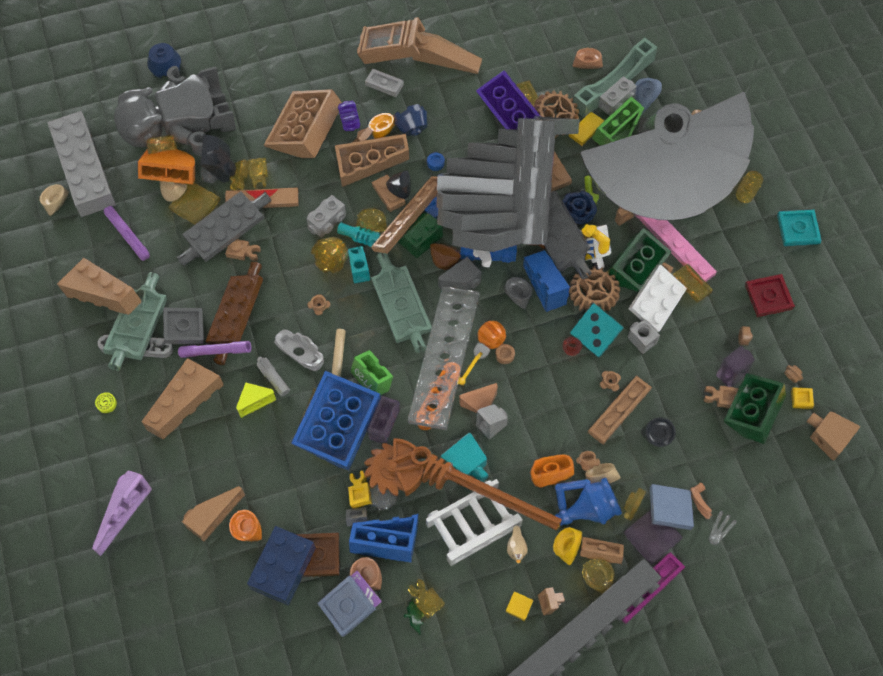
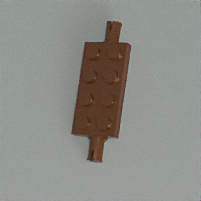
[206,262,263,366]

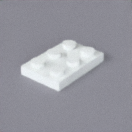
[628,265,687,332]

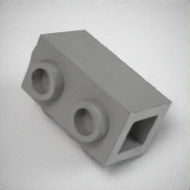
[599,76,636,116]
[306,195,346,238]

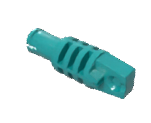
[337,223,381,247]

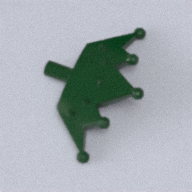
[404,598,428,635]

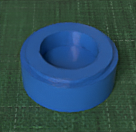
[427,153,445,171]

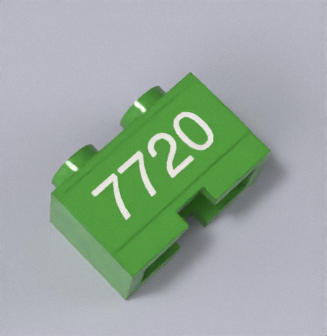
[351,350,393,395]

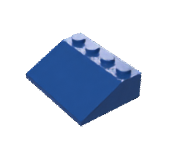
[291,371,381,471]

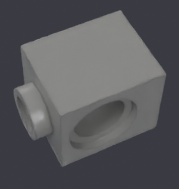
[628,319,660,354]

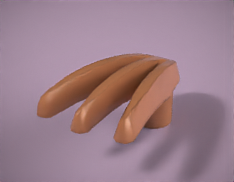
[690,483,712,519]

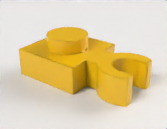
[348,471,372,508]

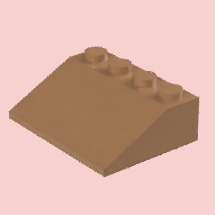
[264,90,342,158]

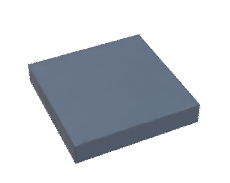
[650,484,694,530]
[318,576,376,637]

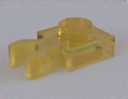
[248,158,268,189]
[230,159,249,191]
[408,579,445,618]

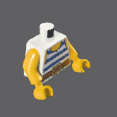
[580,224,611,270]

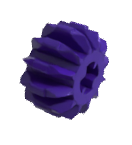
[338,100,360,131]

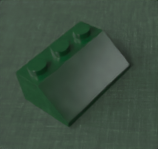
[607,228,672,292]
[724,373,786,444]

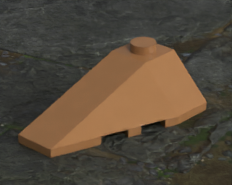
[413,32,482,74]

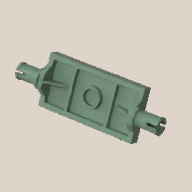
[371,253,432,353]
[103,272,167,371]

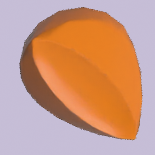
[229,510,262,542]

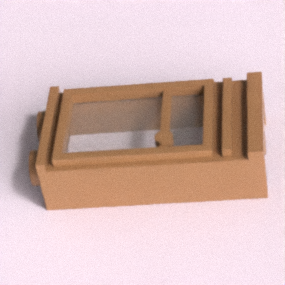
[357,17,425,64]

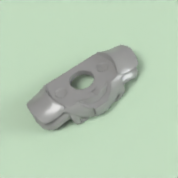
[274,330,324,371]

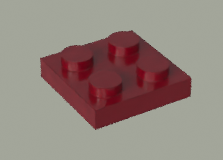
[745,274,795,317]

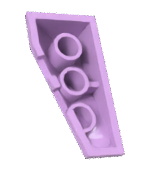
[92,470,152,556]

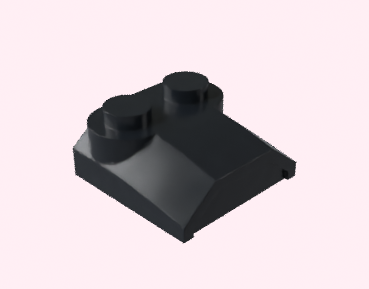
[200,135,236,183]

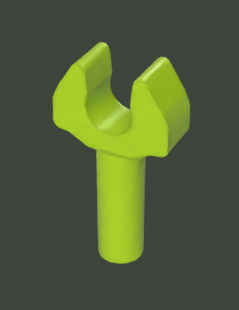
[585,176,599,205]

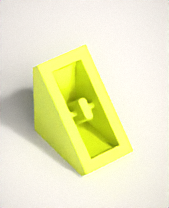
[236,383,276,418]

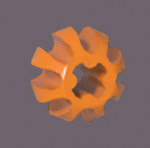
[478,321,506,349]

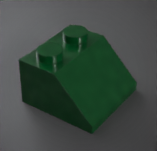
[398,213,443,258]

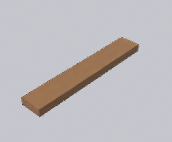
[372,176,438,254]

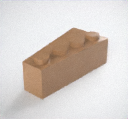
[57,258,142,315]

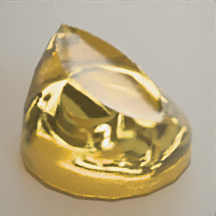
[146,135,177,155]
[355,208,387,232]
[582,558,614,593]

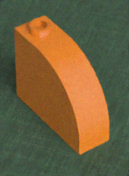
[138,146,195,184]

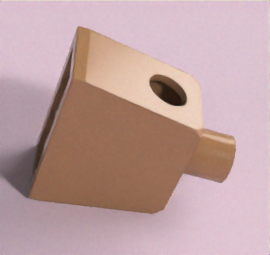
[807,412,860,461]

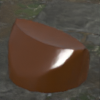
[430,243,461,270]

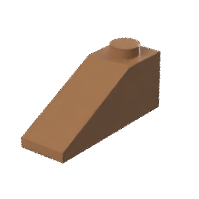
[182,486,245,541]

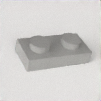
[365,69,404,97]

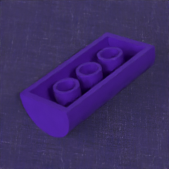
[476,70,541,130]

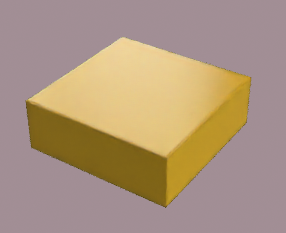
[791,388,814,409]
[506,592,533,621]

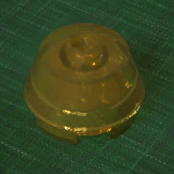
[311,237,349,273]

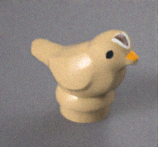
[507,526,528,563]

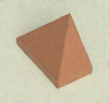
[459,383,498,413]

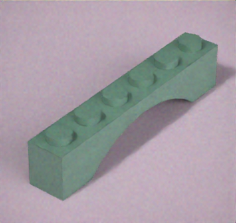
[573,38,657,118]

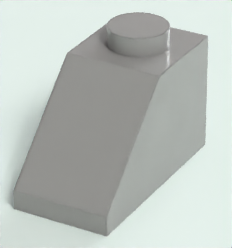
[476,404,508,440]

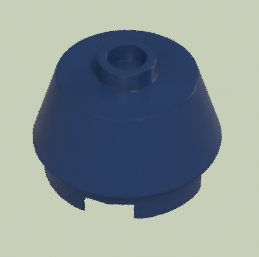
[147,43,181,78]
[393,104,428,136]
[562,191,597,227]

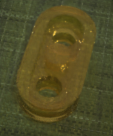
[736,171,763,203]

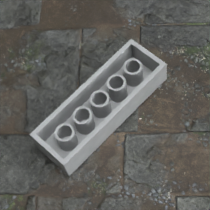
[47,111,116,217]

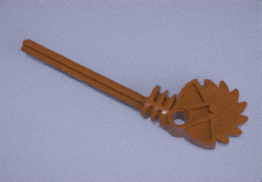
[364,438,562,531]

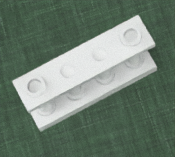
[426,479,522,566]

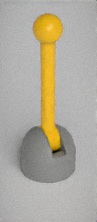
[458,343,490,385]

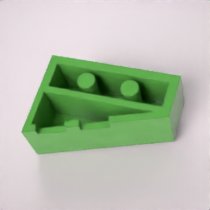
[592,96,644,146]

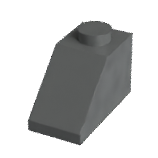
[438,257,481,291]

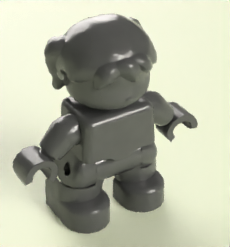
[114,66,236,156]

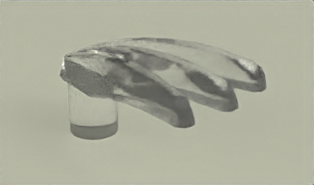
[709,511,737,545]

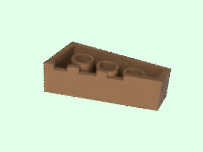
[335,134,409,187]
[142,358,224,439]

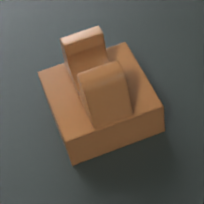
[538,587,565,615]

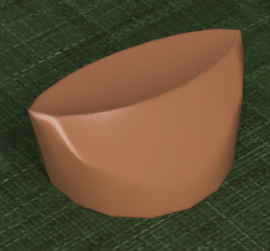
[573,48,603,69]
[350,557,382,590]

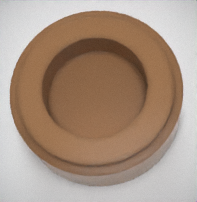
[496,344,515,364]

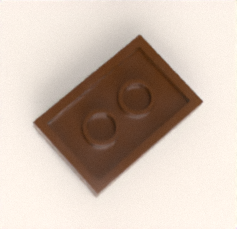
[296,533,340,577]

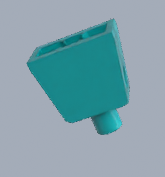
[441,432,489,482]

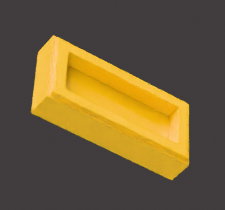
[569,112,604,146]

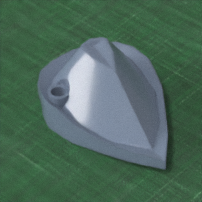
[634,78,662,115]

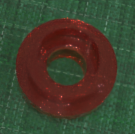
[563,337,582,356]

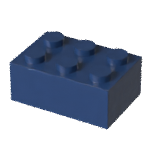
[247,526,316,606]

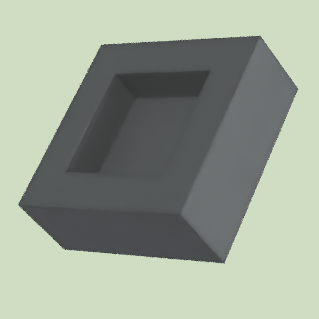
[346,507,367,527]

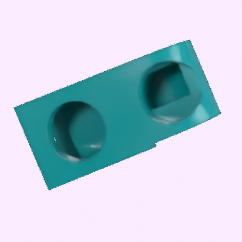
[348,246,370,284]

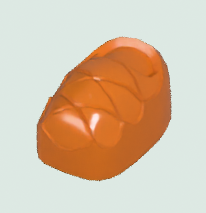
[530,455,574,488]

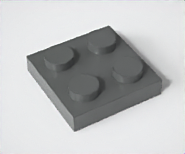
[163,308,203,344]

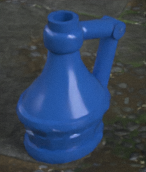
[555,478,622,526]

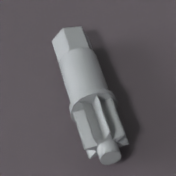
[256,357,290,396]

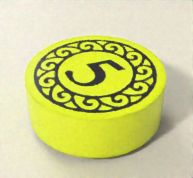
[95,393,117,413]

